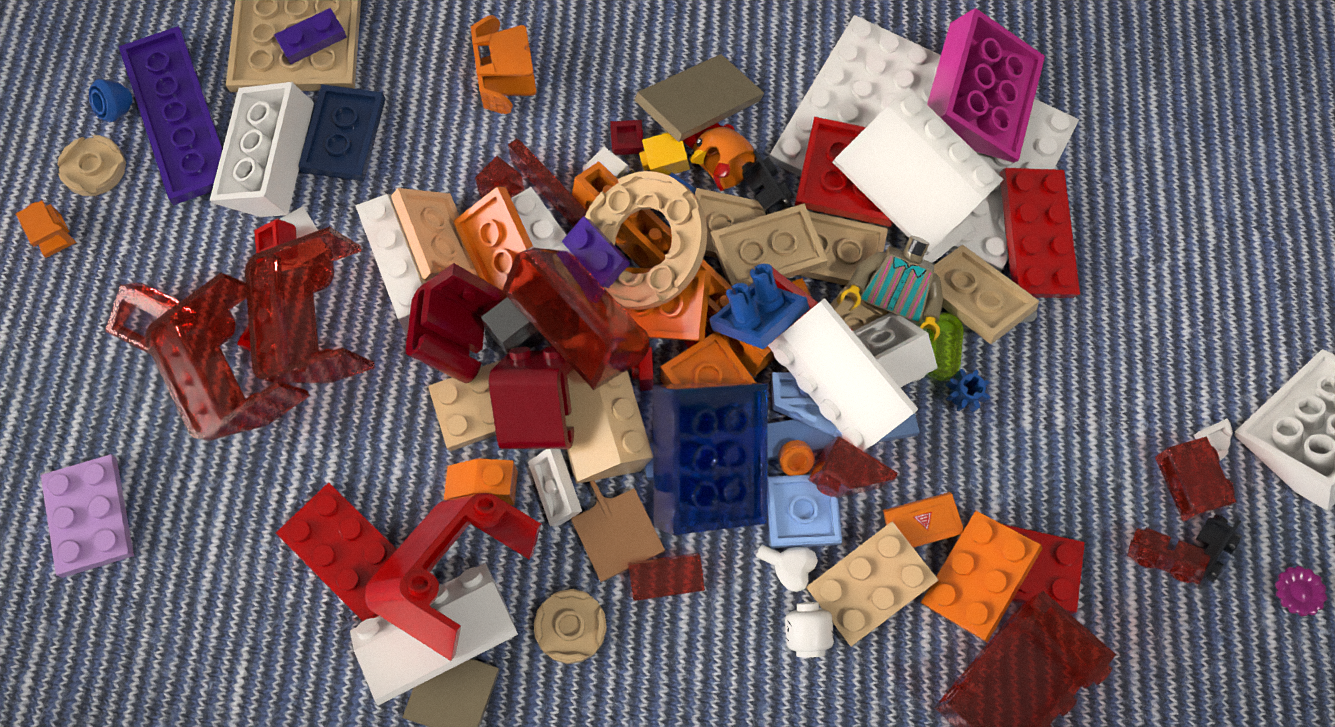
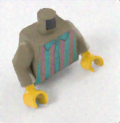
[837,235,943,343]

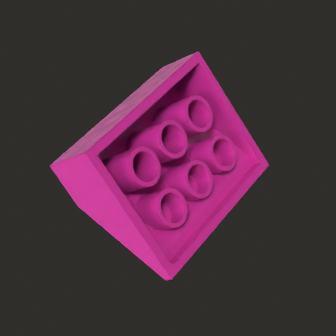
[927,8,1045,163]

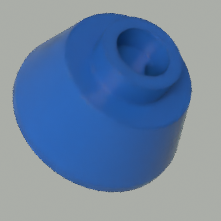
[89,79,133,123]

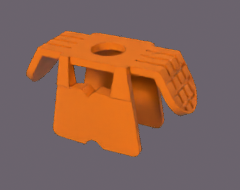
[470,15,537,114]

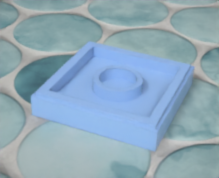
[765,474,842,549]

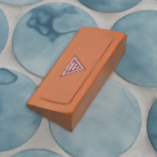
[883,492,964,548]

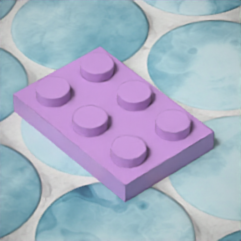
[41,454,134,578]

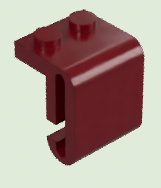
[406,263,508,384]
[488,346,577,449]

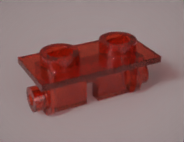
[1127,527,1211,585]

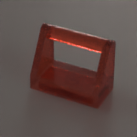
[106,283,197,361]

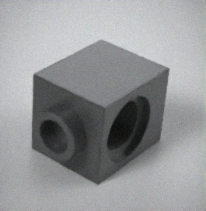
[481,292,539,354]

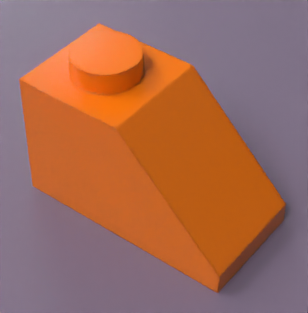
[444,458,518,505]

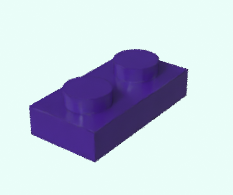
[274,8,347,64]
[562,216,630,288]

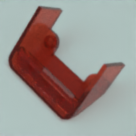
[245,226,375,383]
[145,272,310,441]

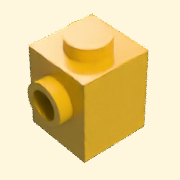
[639,133,690,176]

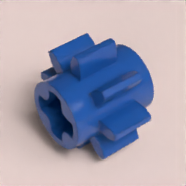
[945,369,990,412]

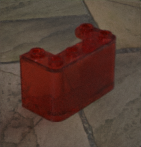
[934,591,1116,727]

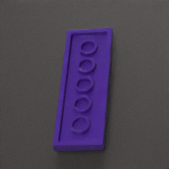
[118,26,223,206]

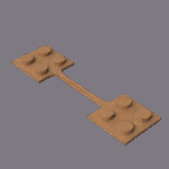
[540,341,665,582]

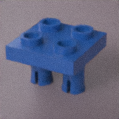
[709,263,810,349]

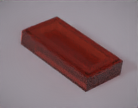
[628,553,705,601]

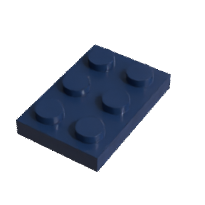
[298,84,386,181]

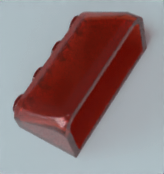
[502,247,650,390]

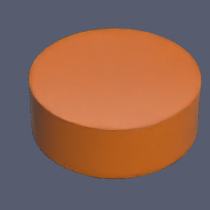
[778,440,815,476]

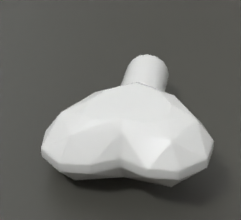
[756,544,818,592]

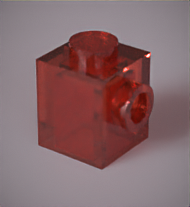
[475,156,524,198]

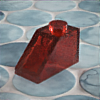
[808,436,898,498]

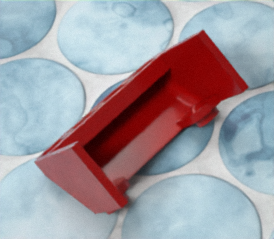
[365,493,541,661]

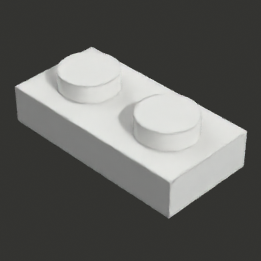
[528,449,582,526]

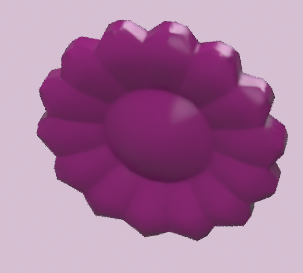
[1275,566,1327,617]

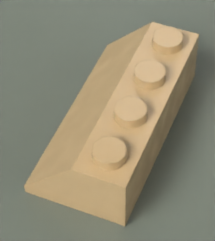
[559,330,653,484]

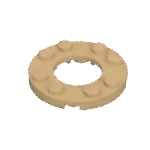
[580,171,707,310]

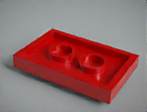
[1003,524,1085,614]

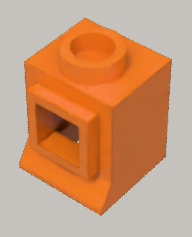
[15,200,77,258]

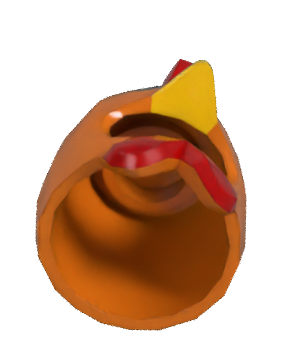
[683,123,757,192]

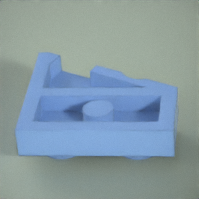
[770,372,843,439]

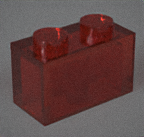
[1155,436,1237,522]

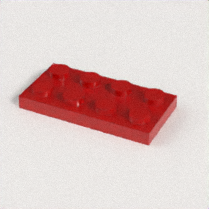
[999,168,1080,298]
[276,482,397,621]

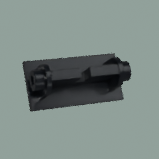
[742,150,794,215]
[1179,514,1242,590]

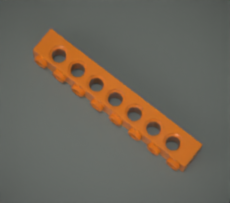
[571,161,781,377]

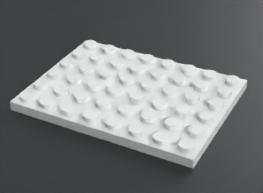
[769,15,1079,272]

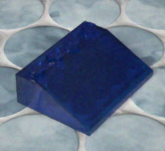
[653,383,768,535]

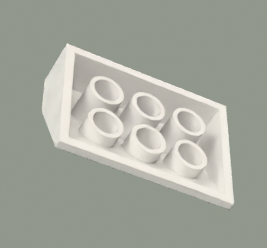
[832,87,1004,255]
[1235,349,1335,511]

